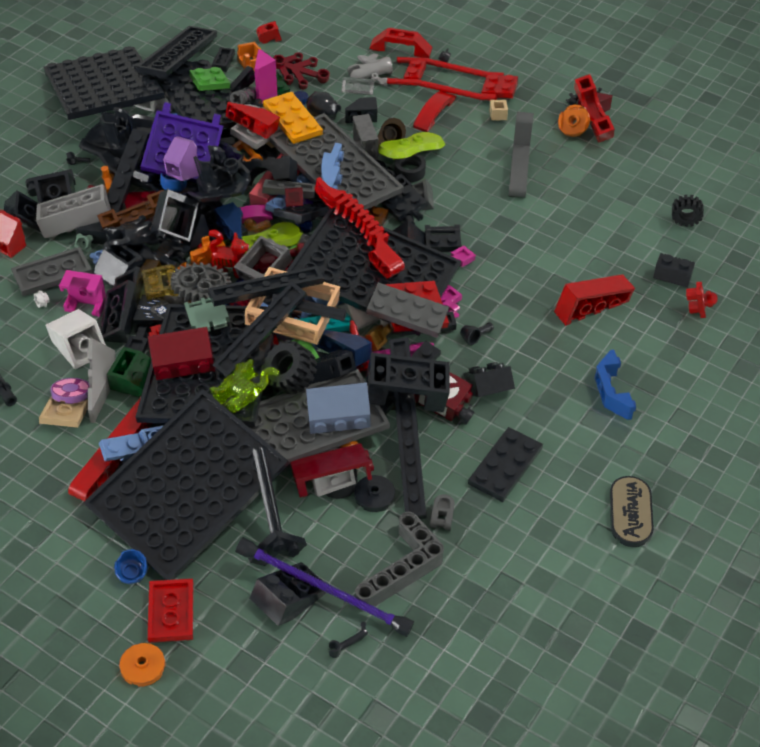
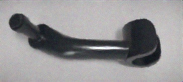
[329,622,368,658]

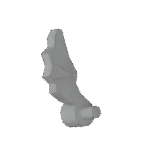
[371,73,392,87]

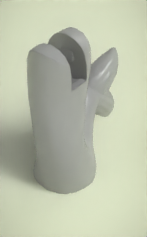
[347,54,393,81]

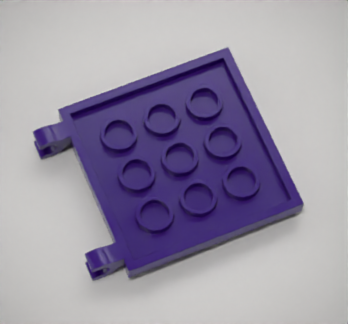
[141,102,223,183]

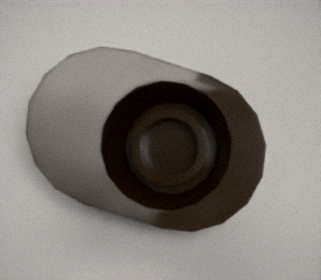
[378,118,406,147]

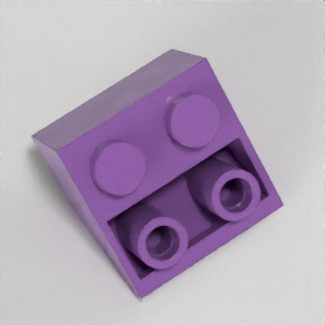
[163,136,199,181]

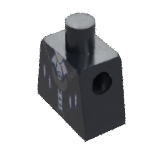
[133,294,170,333]

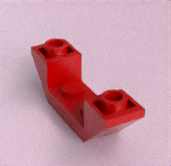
[370,28,432,58]

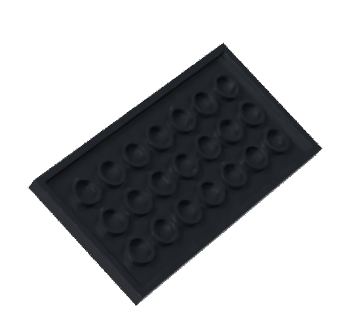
[154,59,236,129]

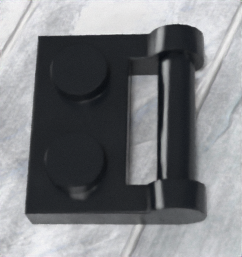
[425,224,462,252]

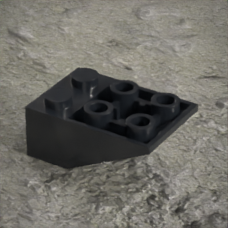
[249,562,327,626]

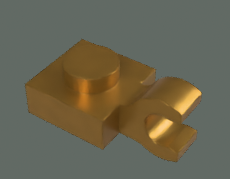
[365,323,392,351]

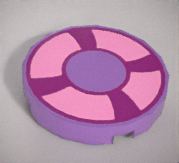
[51,378,90,404]

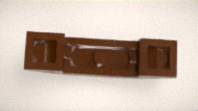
[97,190,170,229]

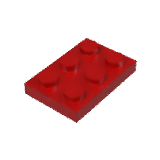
[148,579,194,643]

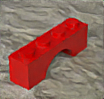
[574,74,615,143]

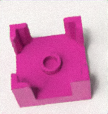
[59,270,106,317]

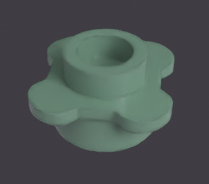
[75,233,93,252]

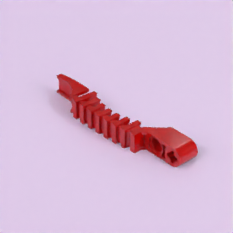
[315,177,405,278]

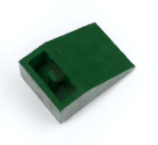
[107,347,152,398]

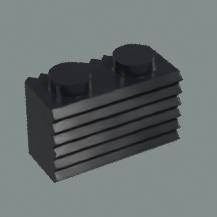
[653,253,695,288]

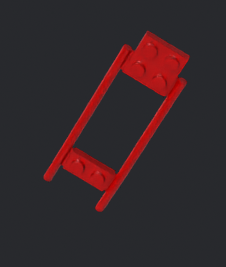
[387,57,518,100]

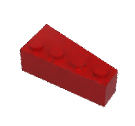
[554,274,635,326]

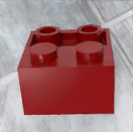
[0,210,26,258]

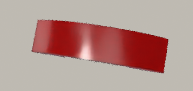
[413,91,457,132]

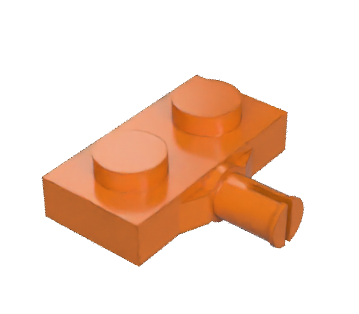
[101,166,114,194]

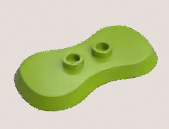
[378,132,445,159]
[230,222,303,253]

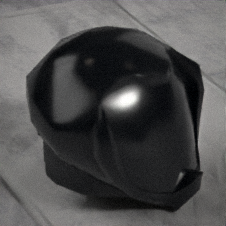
[306,91,341,120]

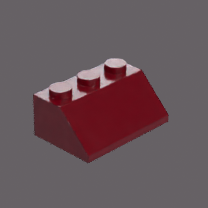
[148,327,215,380]

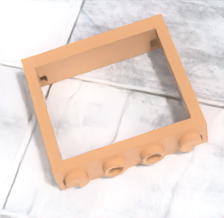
[245,267,340,345]

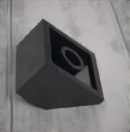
[33,171,75,204]

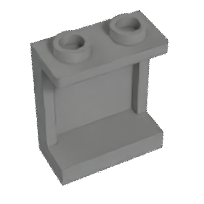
[311,447,356,497]

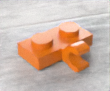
[190,236,225,265]

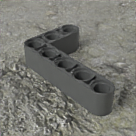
[508,112,534,198]
[355,512,444,611]

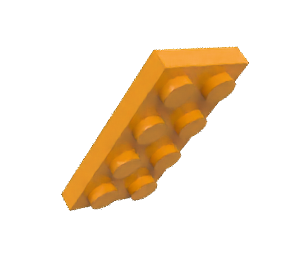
[263,92,323,144]

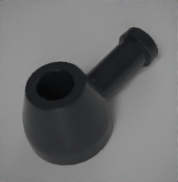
[460,322,494,345]

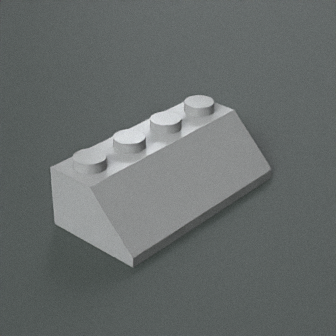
[36,184,111,238]

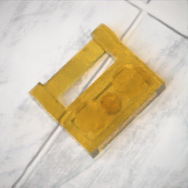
[142,264,179,300]

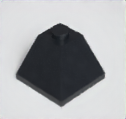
[4,190,41,232]

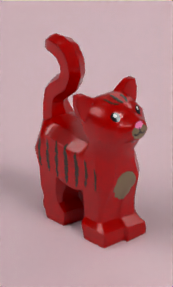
[208,230,249,279]

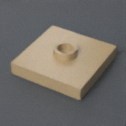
[39,396,88,428]

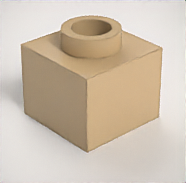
[489,100,508,121]

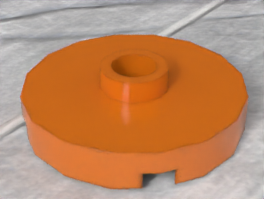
[558,104,590,137]
[119,643,166,687]

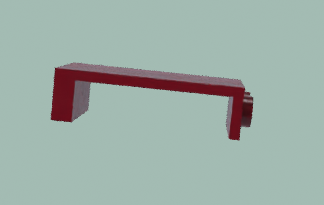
[290,443,374,498]

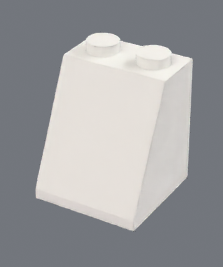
[45,309,106,369]

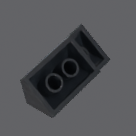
[100,267,144,343]

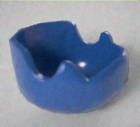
[160,173,187,193]
[114,549,148,585]

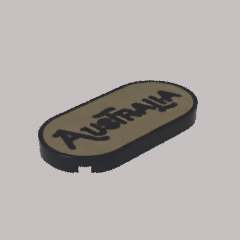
[610,476,654,547]

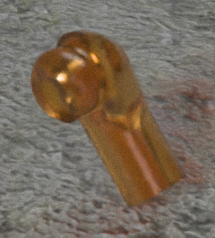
[244,218,271,232]

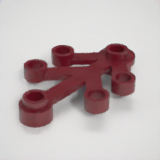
[273,52,330,90]

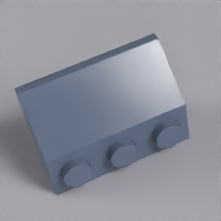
[306,383,371,434]

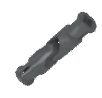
[230,86,256,105]

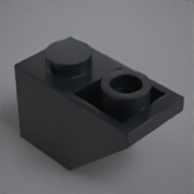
[345,97,378,123]

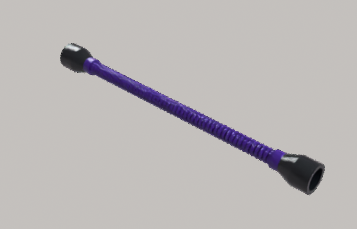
[235,537,415,637]

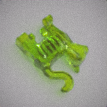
[210,359,279,413]

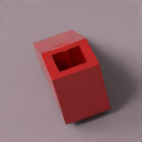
[225,102,280,139]

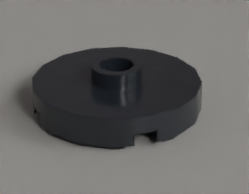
[354,475,395,512]

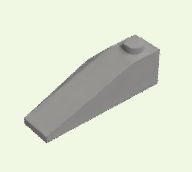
[88,339,116,423]

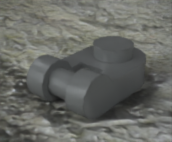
[430,494,455,531]

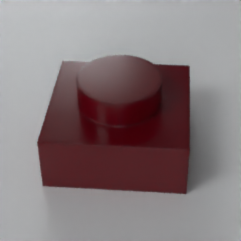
[285,187,304,207]

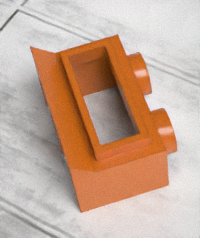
[237,42,261,72]

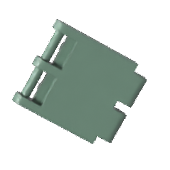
[184,298,230,331]

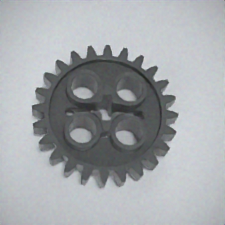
[170,262,231,305]

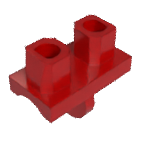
[686,282,718,318]

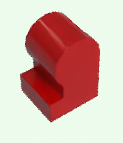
[256,21,282,44]

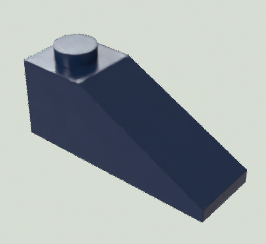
[214,202,243,242]
[316,330,372,366]

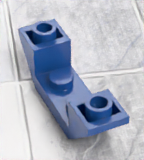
[594,349,636,420]

